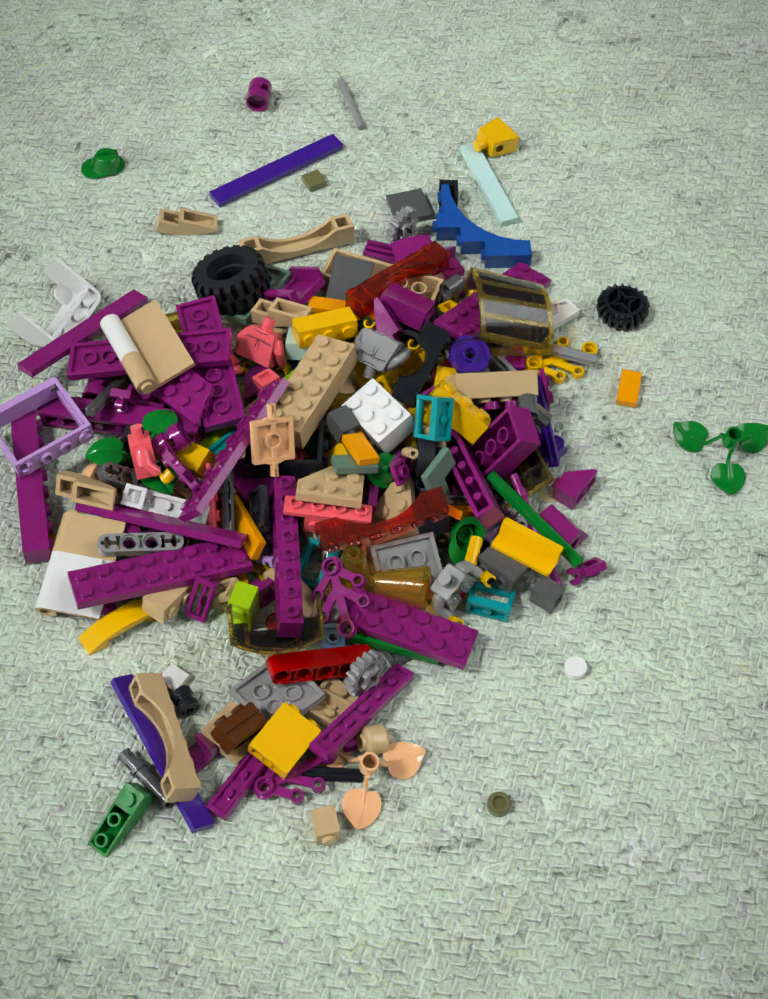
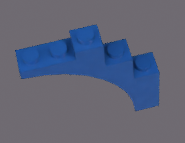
[432,184,532,268]

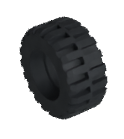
[191,245,270,316]

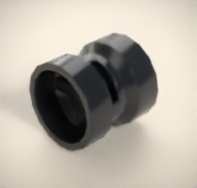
[170,685,201,718]

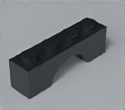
[390,320,451,407]

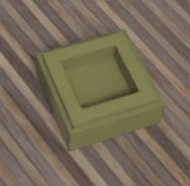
[302,169,327,192]

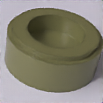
[487,792,511,817]

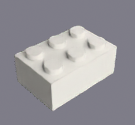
[341,378,415,453]

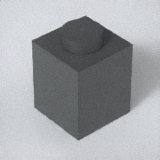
[325,405,360,443]
[529,575,565,614]

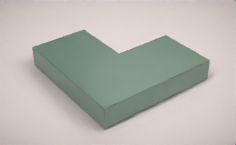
[421,447,456,508]
[331,448,379,474]

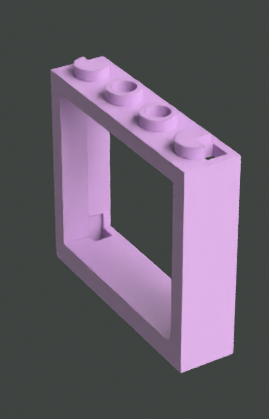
[0,376,95,478]

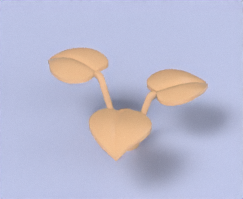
[321,731,426,830]

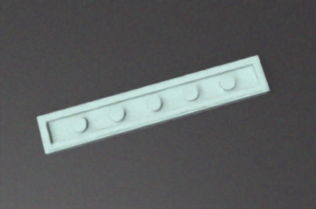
[459,143,518,226]

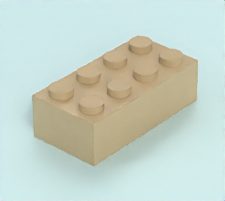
[446,370,538,404]

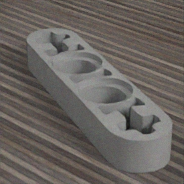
[97,532,184,556]

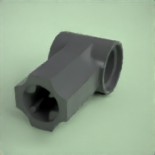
[439,275,465,304]
[518,393,551,428]

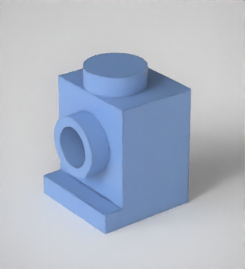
[321,623,345,649]

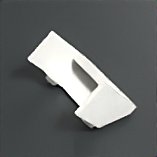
[5,258,101,347]

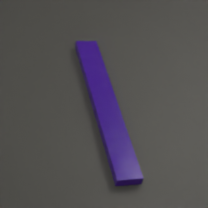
[209,134,343,207]
[110,674,215,834]

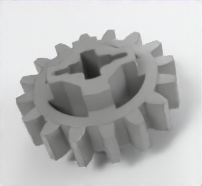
[385,206,419,243]
[344,649,386,698]

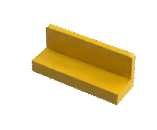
[491,517,564,577]

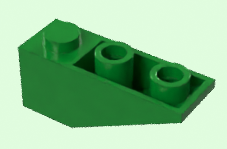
[87,782,156,858]

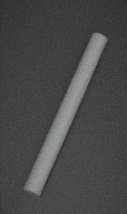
[337,77,365,130]

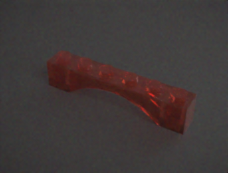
[345,240,451,319]
[314,486,450,553]

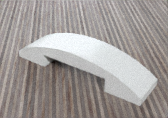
[120,483,211,524]

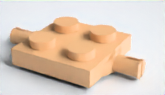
[249,403,295,477]

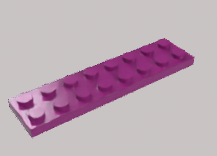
[433,263,552,340]
[176,295,246,432]
[67,327,232,381]
[178,377,290,523]
[67,542,253,610]

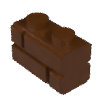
[211,702,268,755]

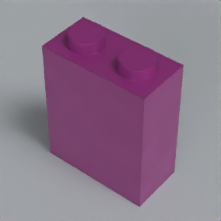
[381,283,437,331]

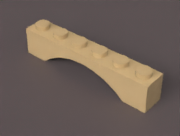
[238,213,354,264]
[128,673,201,803]

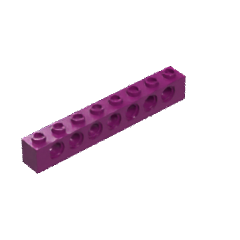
[270,475,304,638]

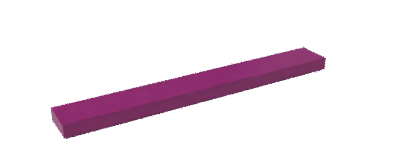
[17,289,148,378]
[75,503,248,548]

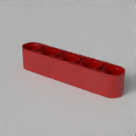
[266,644,371,685]

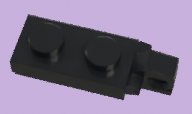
[248,485,272,547]

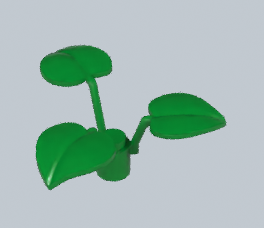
[85,409,178,496]
[673,421,768,495]

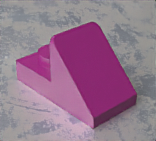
[435,246,465,280]
[188,732,221,774]

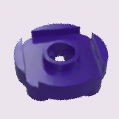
[448,335,490,374]

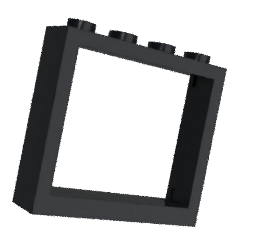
[244,403,330,479]

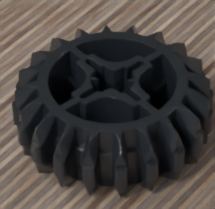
[596,282,650,331]

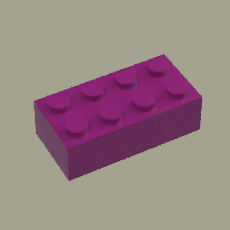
[469,405,541,486]

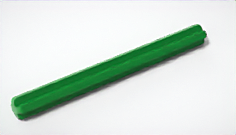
[486,471,584,568]

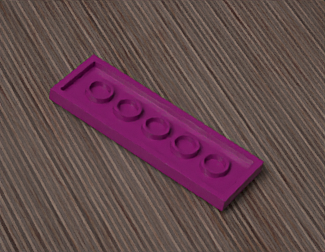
[337,586,479,670]

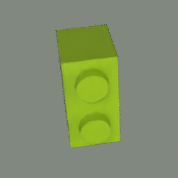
[228,581,260,631]

